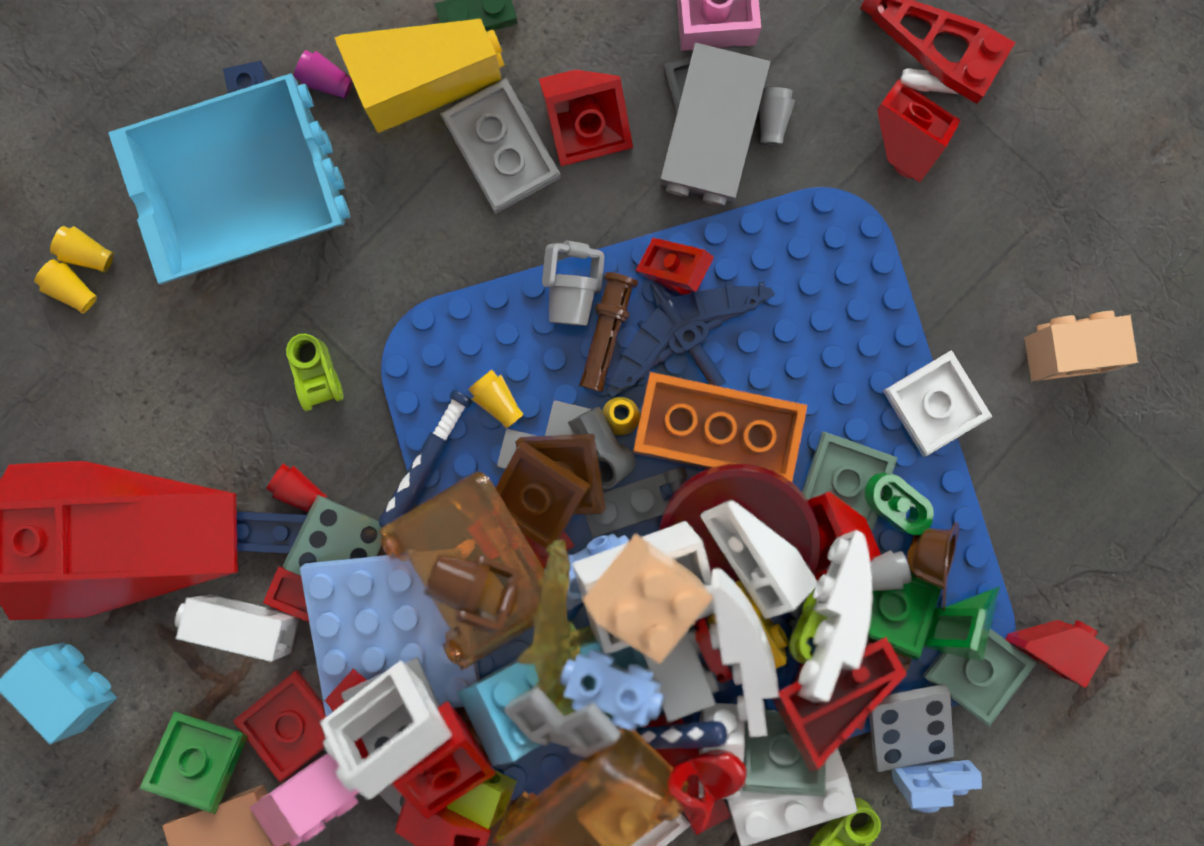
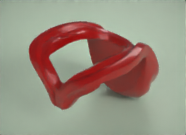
[668,749,747,834]

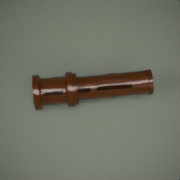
[579,272,638,392]

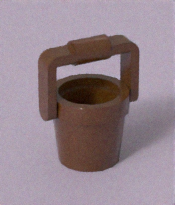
[424,554,520,634]

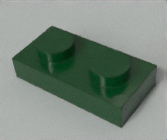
[434,0,518,32]

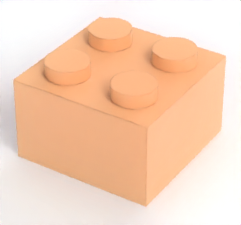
[1024,311,1138,382]
[582,533,714,664]

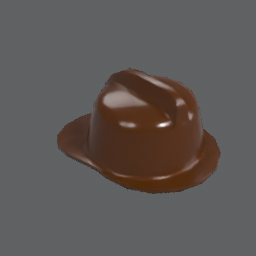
[907,522,959,611]

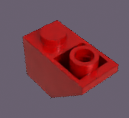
[395,799,491,846]

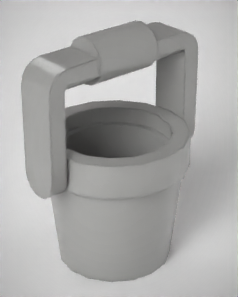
[542,240,604,326]

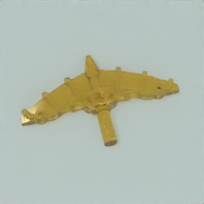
[518,540,597,747]

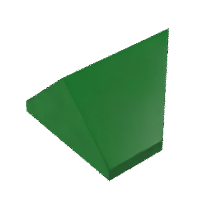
[924,586,1000,662]

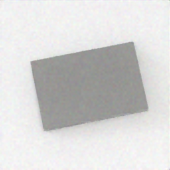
[440,78,561,214]

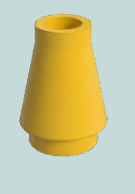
[50,226,114,273]
[34,259,97,314]
[468,369,524,428]
[602,397,640,436]

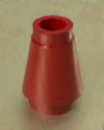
[266,463,327,512]

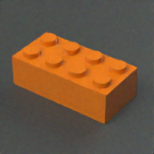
[633,372,808,482]

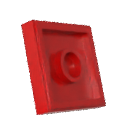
[233,670,327,783]

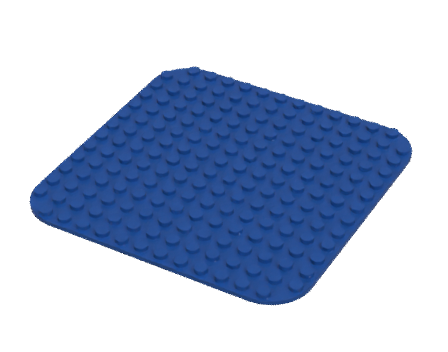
[381,187,1015,821]

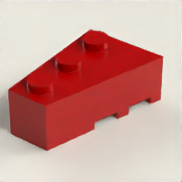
[772,637,907,772]

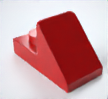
[636,238,714,295]

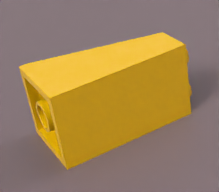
[334,19,505,133]

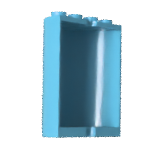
[108,73,351,284]

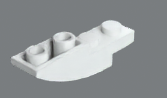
[799,531,872,702]
[705,569,779,737]

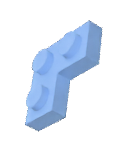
[892,760,982,812]

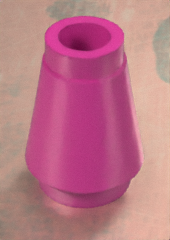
[293,50,353,99]

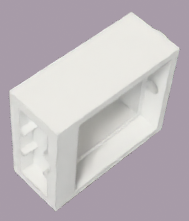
[175,594,300,661]
[320,660,452,800]

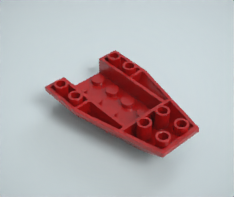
[0,461,238,620]

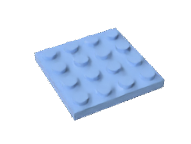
[300,548,480,716]

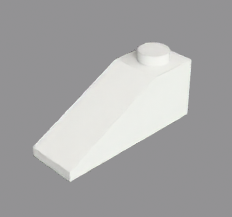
[700,500,818,619]

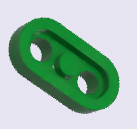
[864,473,934,535]

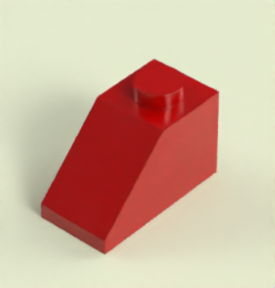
[1005,620,1109,688]

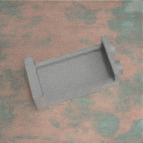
[660,42,771,206]

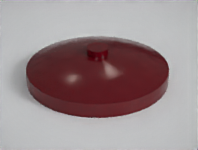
[659,464,820,583]

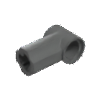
[568,406,636,490]

